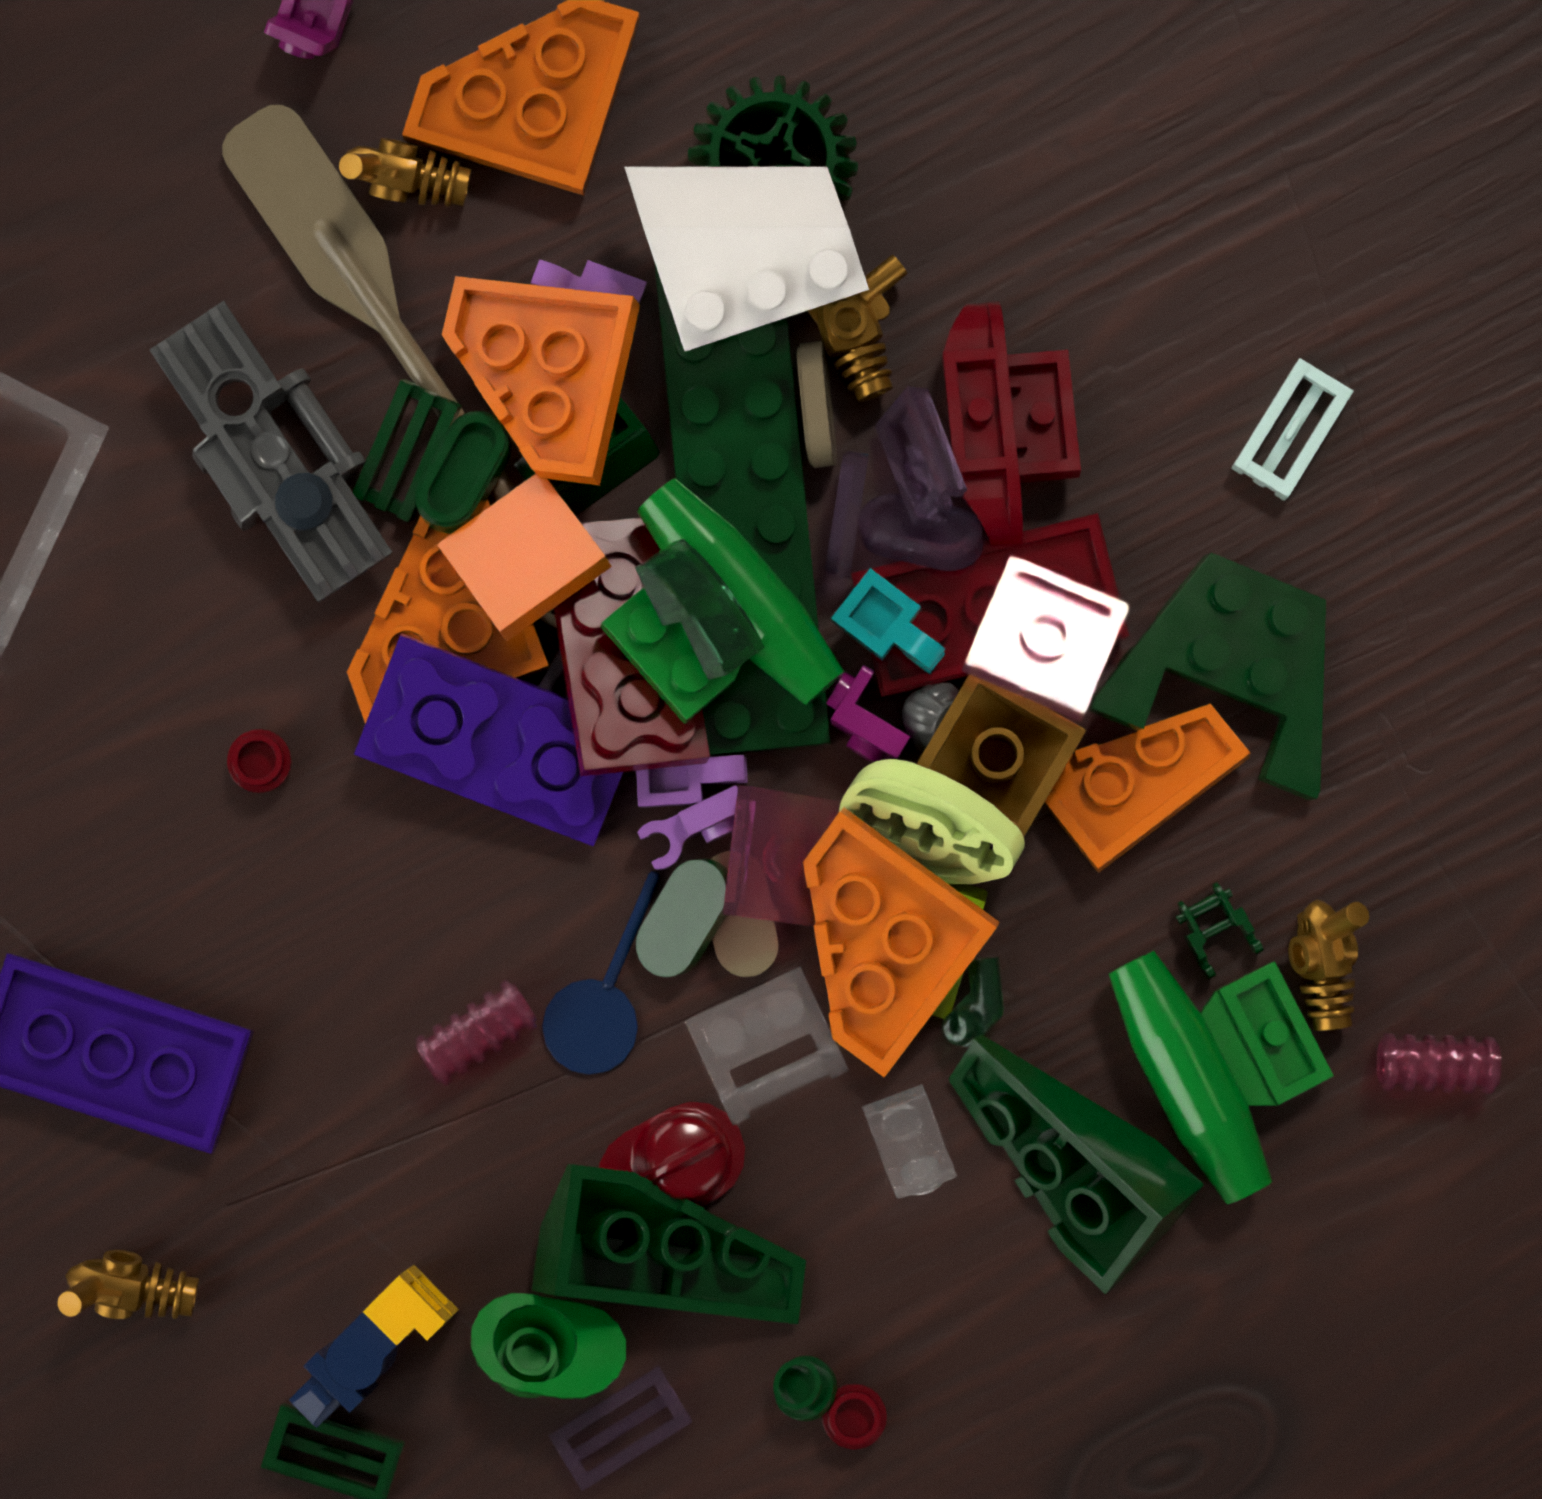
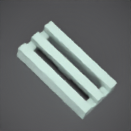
[1231,358,1353,501]

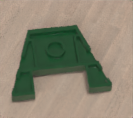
[1084,552,1326,800]

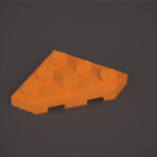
[402,0,640,196]
[442,276,640,485]
[347,499,550,724]
[803,807,1000,1078]

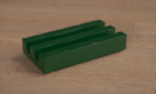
[353,379,462,522]
[261,1403,405,1499]

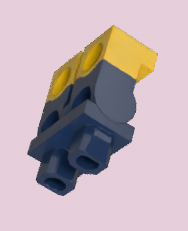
[289,1265,459,1428]

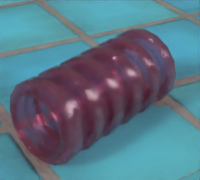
[415,979,537,1086]
[1377,1033,1501,1094]

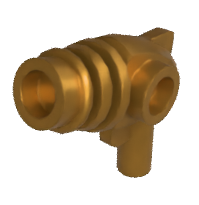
[339,138,472,207]
[807,255,907,402]
[1288,899,1369,1031]
[58,1250,199,1319]

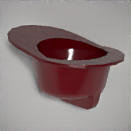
[599,1102,745,1207]

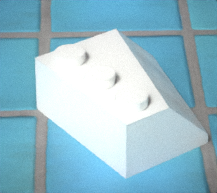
[625,167,869,351]

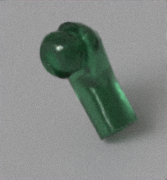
[942,956,1004,1047]

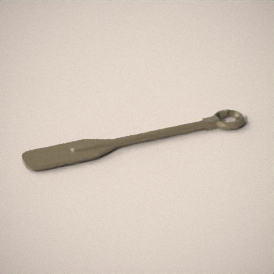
[222,105,557,628]

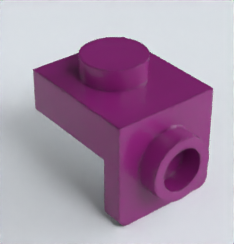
[264,0,353,59]
[826,665,910,763]

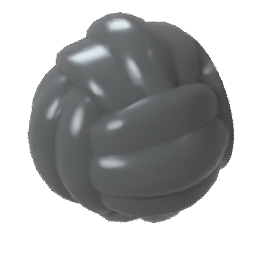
[902,683,959,752]

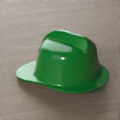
[471,1293,626,1399]

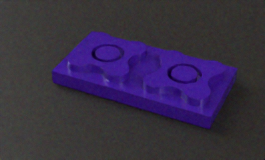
[354,633,623,847]
[0,953,254,1154]

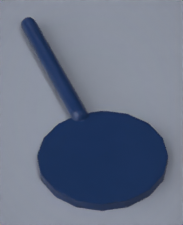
[542,871,660,1075]

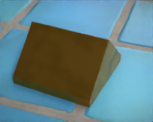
[917,665,1086,837]

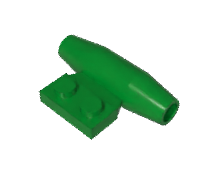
[600,478,844,724]
[1108,950,1334,1205]

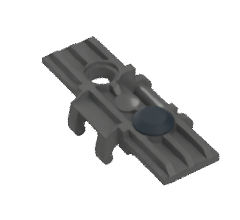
[150,301,394,603]

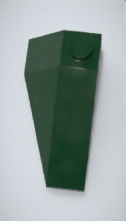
[948,1034,1204,1294]
[532,1164,806,1324]

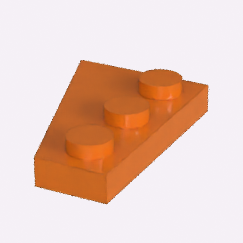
[1044,703,1250,873]

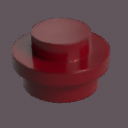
[227,729,292,793]
[822,1383,887,1450]

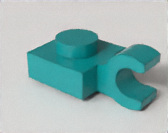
[831,568,945,674]

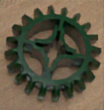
[688,75,858,201]

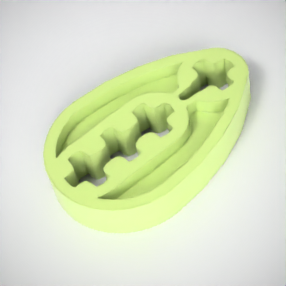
[839,759,1025,884]

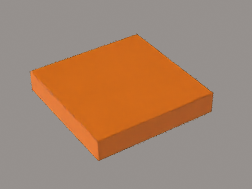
[436,474,612,642]

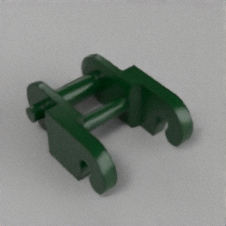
[1175,882,1264,980]

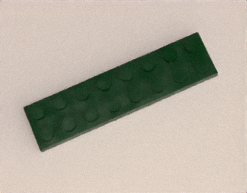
[654,261,830,757]

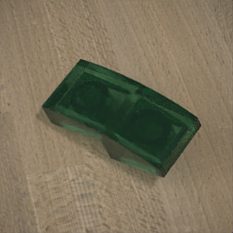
[635,539,765,680]

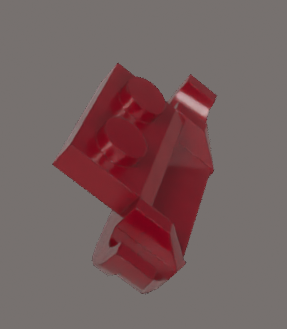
[942,301,1081,546]

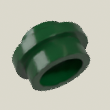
[773,1356,837,1422]

